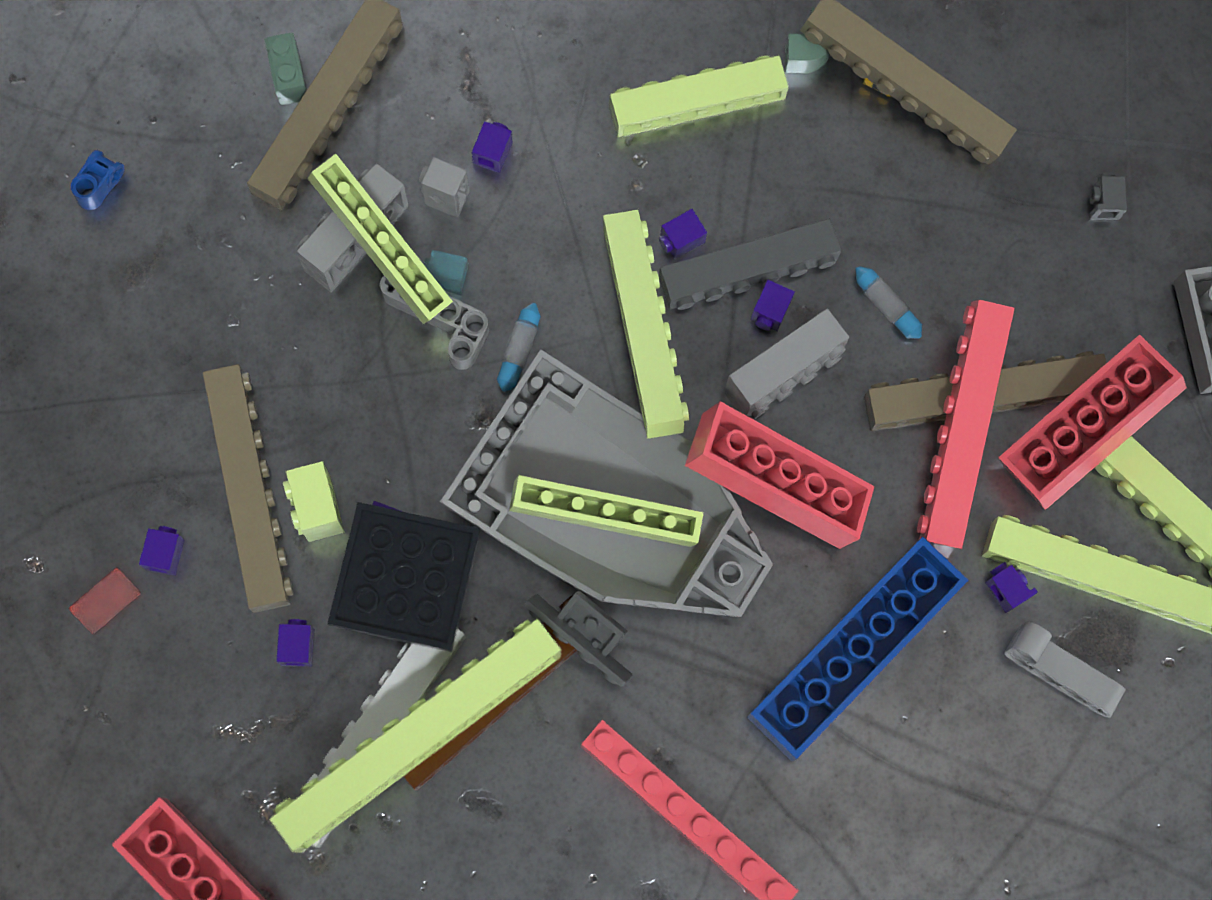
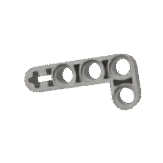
[380,276,489,370]
[1004,622,1125,718]

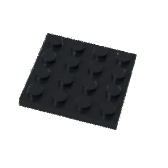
[327,502,481,652]

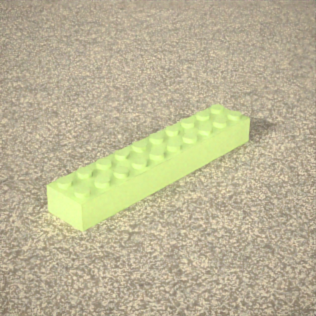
[270,619,561,853]

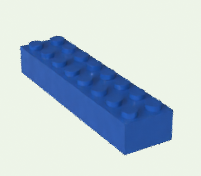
[747,537,968,762]

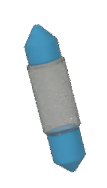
[856,266,922,339]
[496,303,541,392]

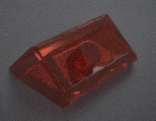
[69,567,141,635]

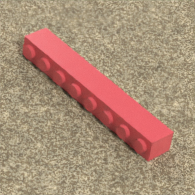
[917,300,1015,549]
[581,720,799,900]

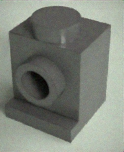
[1089,173,1127,220]

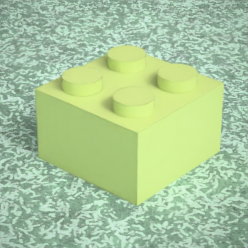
[283,461,345,542]

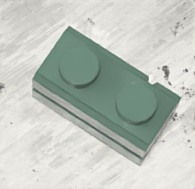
[264,33,307,105]

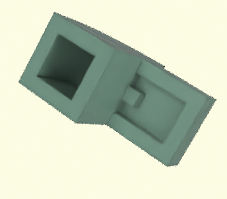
[785,8,830,73]

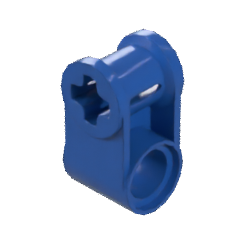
[71,150,125,210]

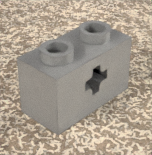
[419,157,469,218]

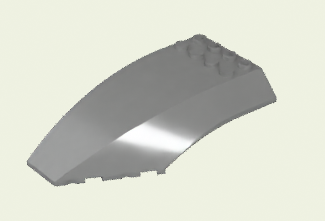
[440,349,773,617]

